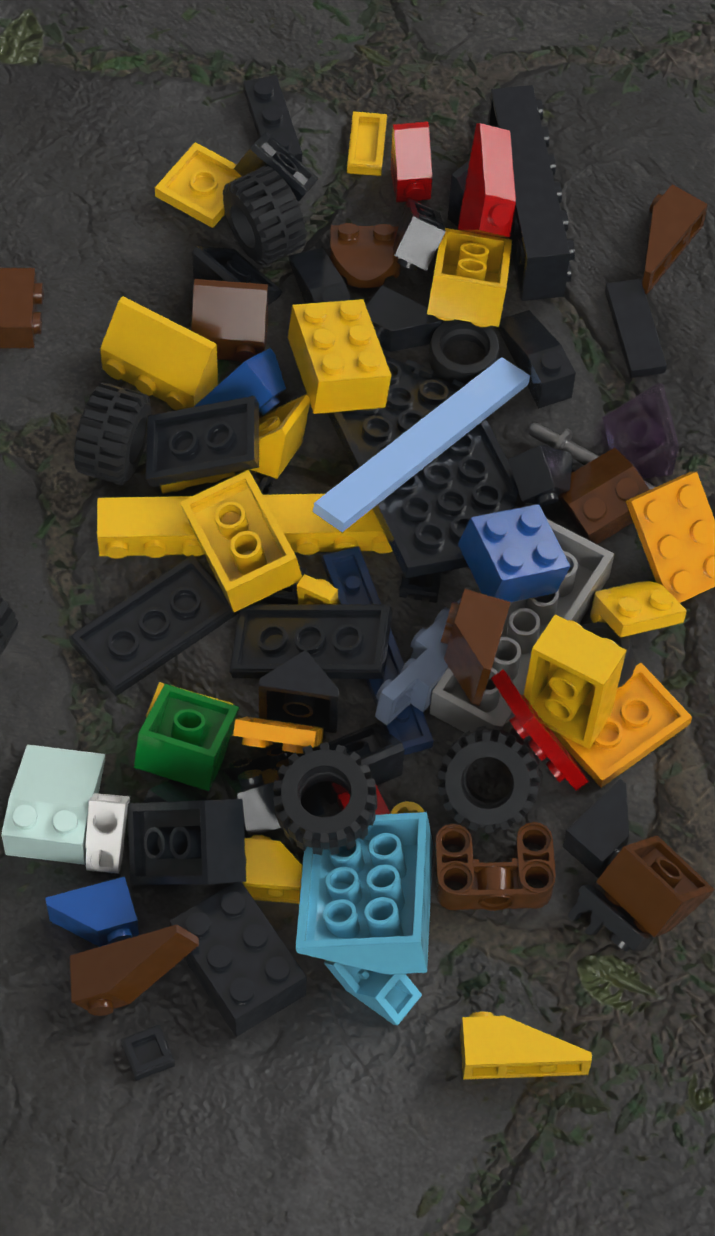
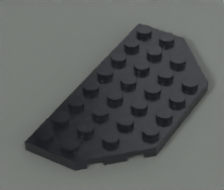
[327,348,520,578]

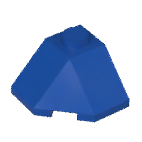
[194,348,286,416]

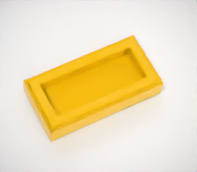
[347,111,387,176]

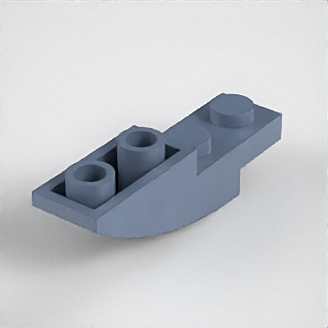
[375,599,461,725]

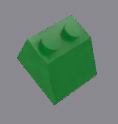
[134,684,239,791]

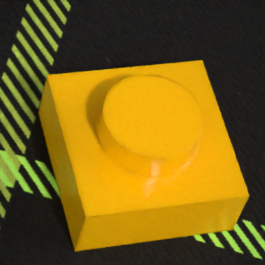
[297,574,339,605]

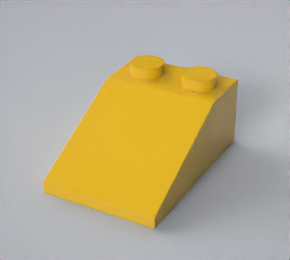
[180,469,302,612]

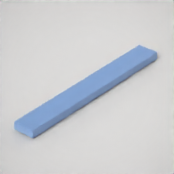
[313,357,530,532]

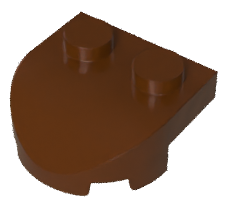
[330,223,401,288]

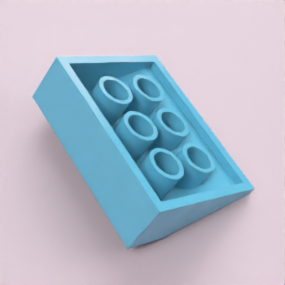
[296,812,433,974]

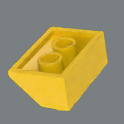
[100,296,218,410]

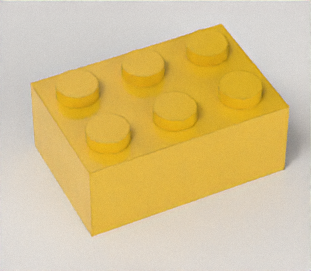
[427,228,512,327]
[288,299,391,414]
[523,614,626,749]

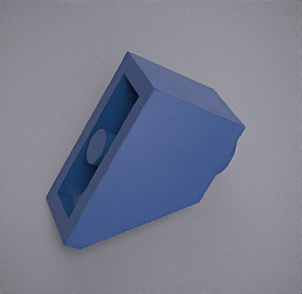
[45,877,139,947]

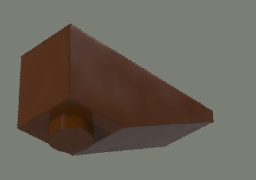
[642,184,708,295]
[70,925,199,1016]

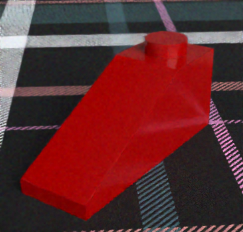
[458,123,516,237]

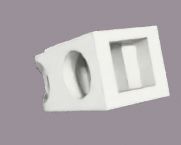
[85,793,130,874]

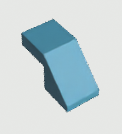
[324,960,422,1026]

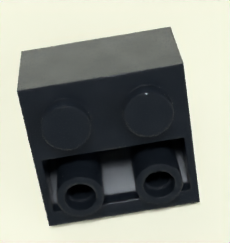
[219,746,325,838]

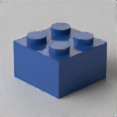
[458,504,571,602]

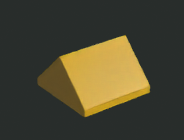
[249,394,310,479]

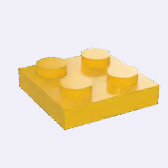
[155,142,242,228]

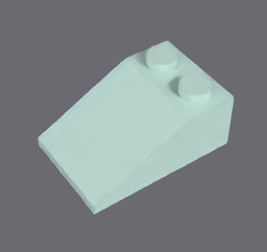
[1,744,106,865]

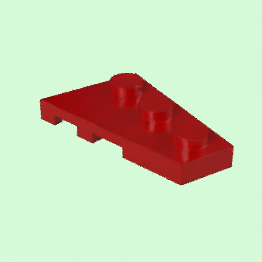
[491,669,589,791]

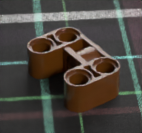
[434,822,556,911]

